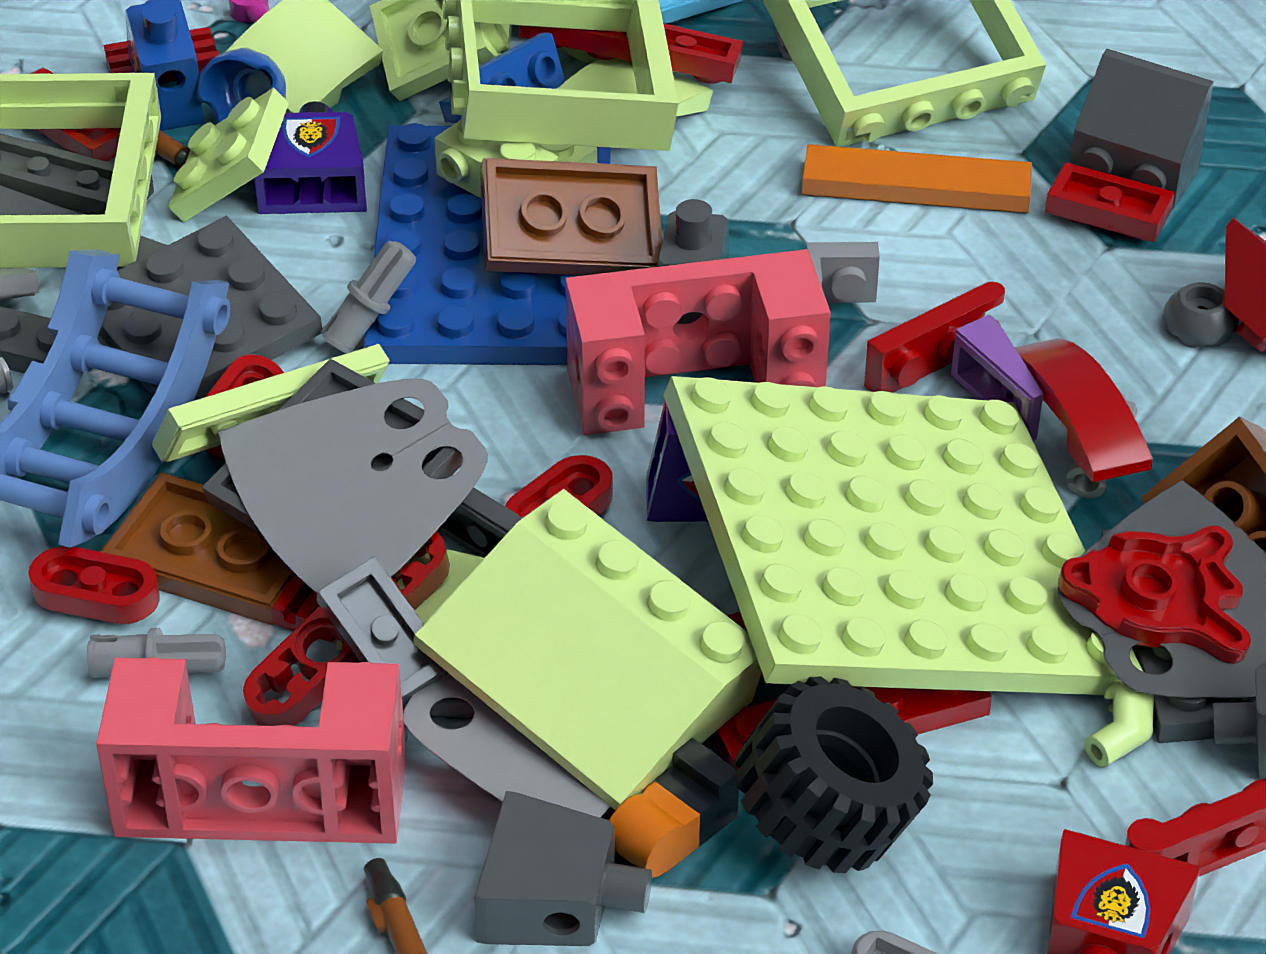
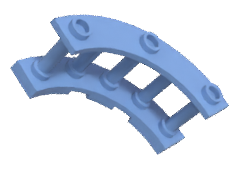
[0,250,230,547]

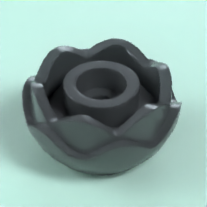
[1163,282,1239,348]

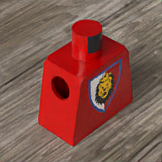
[1047,829,1201,954]

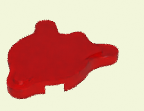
[1058,525,1251,663]

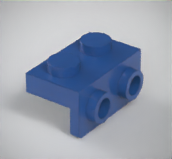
[439,33,565,123]

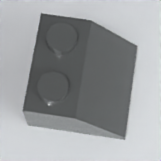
[1070,49,1214,209]

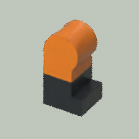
[609,738,739,878]

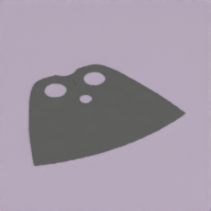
[1058,480,1266,698]

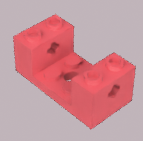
[565,249,831,435]
[96,657,407,844]

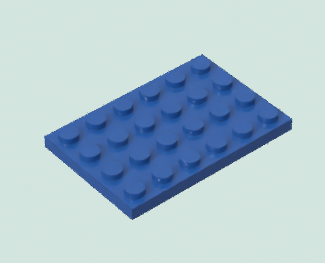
[364,123,611,365]

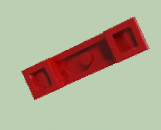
[1015,338,1152,482]

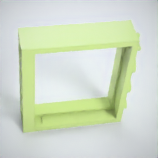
[442,0,679,151]
[763,0,1047,147]
[0,73,161,268]

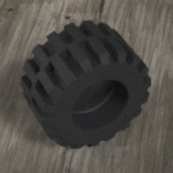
[734,676,933,873]

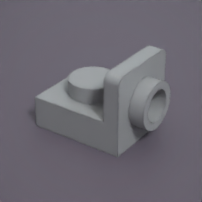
[806,242,880,303]

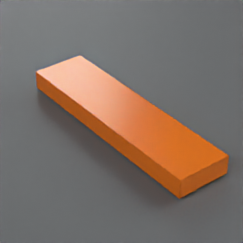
[802,144,1032,213]

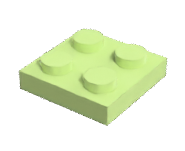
[168,87,289,222]

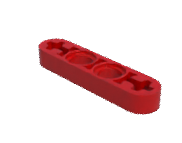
[243,531,450,726]

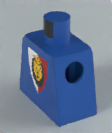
[125,0,204,131]

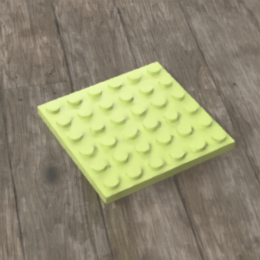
[663,376,1143,695]

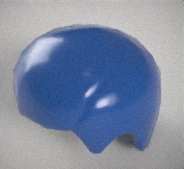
[197,48,286,124]

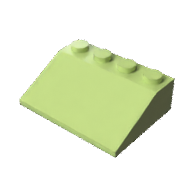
[413,489,762,811]

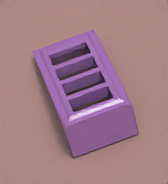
[951,315,1044,441]

